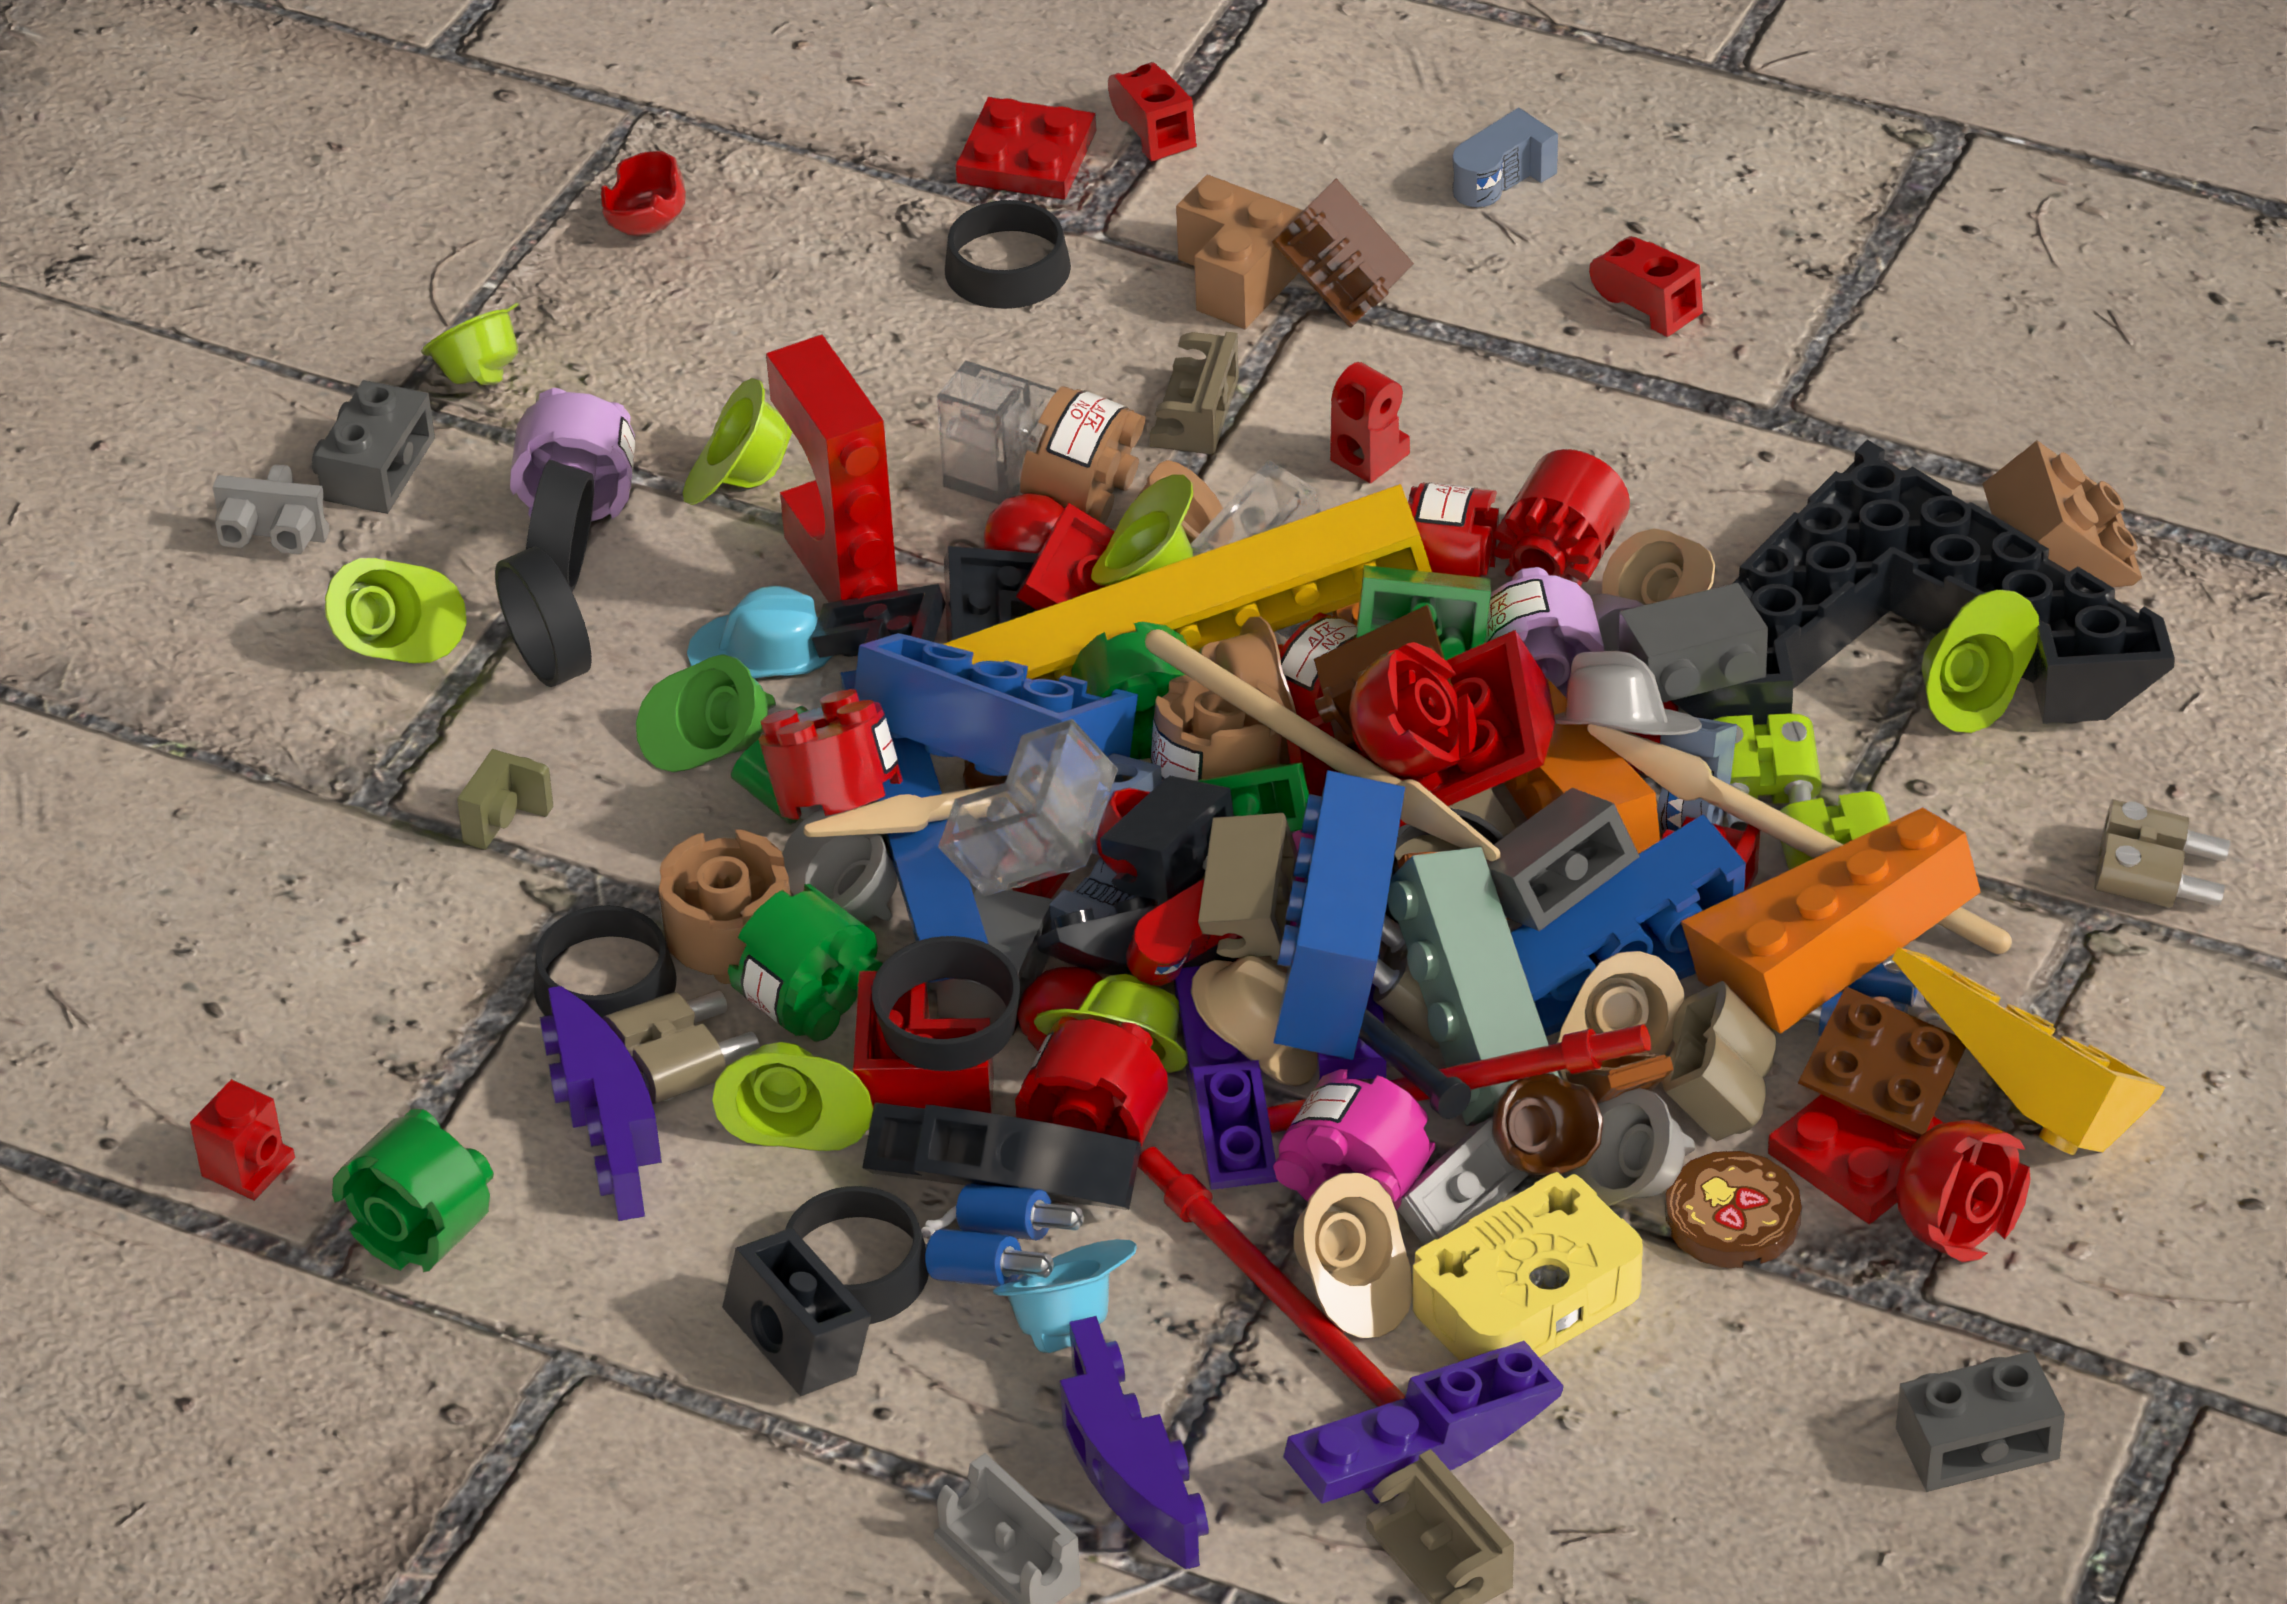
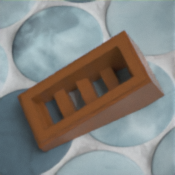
[1565,1052,1674,1104]

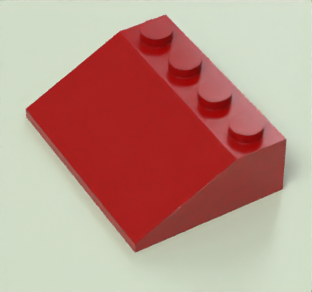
[1287,630,1556,837]

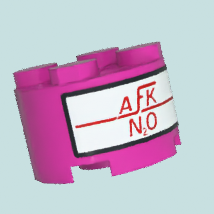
[1273,1069,1435,1211]

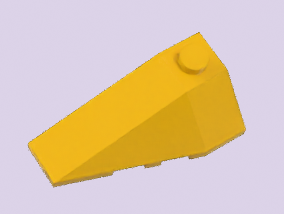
[1892,947,2165,1155]

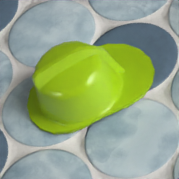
[421,302,519,385]
[682,378,792,505]
[1091,474,1193,585]
[325,558,467,664]
[1921,590,2039,733]
[1034,974,1188,1073]
[712,1042,873,1151]

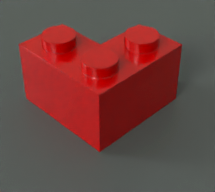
[853,971,994,1119]

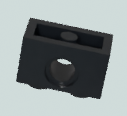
[722,1227,871,1397]

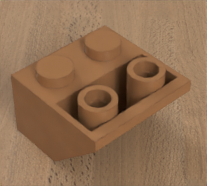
[1982,440,2142,587]

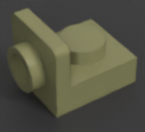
[457,749,553,850]

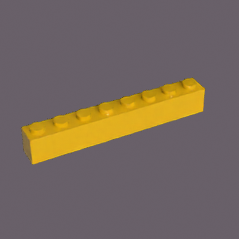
[943,484,1432,681]

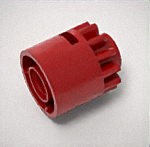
[1493,449,1630,587]

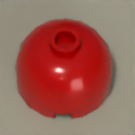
[1349,642,1477,778]
[1896,1120,2031,1262]

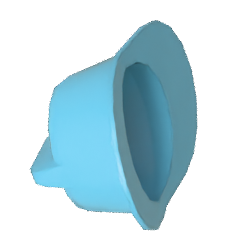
[687,586,832,679]
[993,1239,1137,1353]

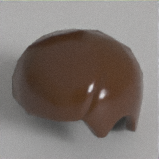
[1492,1073,1604,1177]

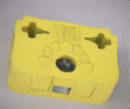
[1412,1172,1643,1361]

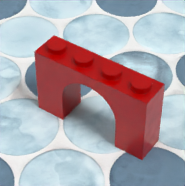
[765,334,898,603]

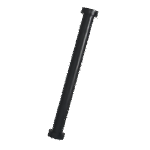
[1358,1009,1471,1119]

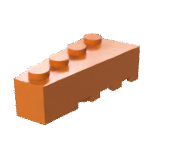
[1503,678,1660,854]
[1681,807,1981,1034]

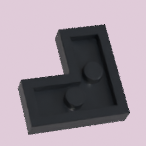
[944,546,1039,642]
[812,584,946,658]

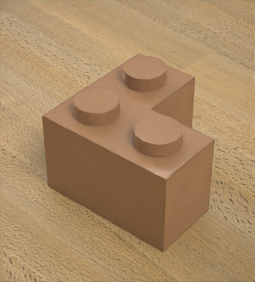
[1176,174,1303,330]

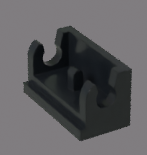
[1100,775,1234,906]

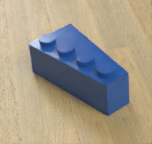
[854,633,1138,795]
[1273,770,1405,1060]
[1511,814,1746,1037]

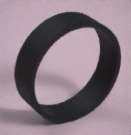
[495,547,592,687]

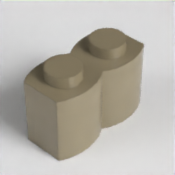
[1662,981,1776,1142]

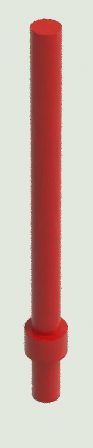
[1267,1024,1651,1133]
[1137,1147,1405,1407]

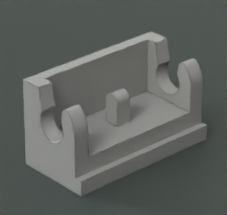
[934,1453,1081,1604]

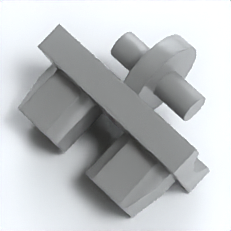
[213,464,330,555]

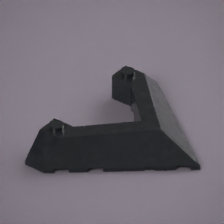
[1671,439,2175,725]

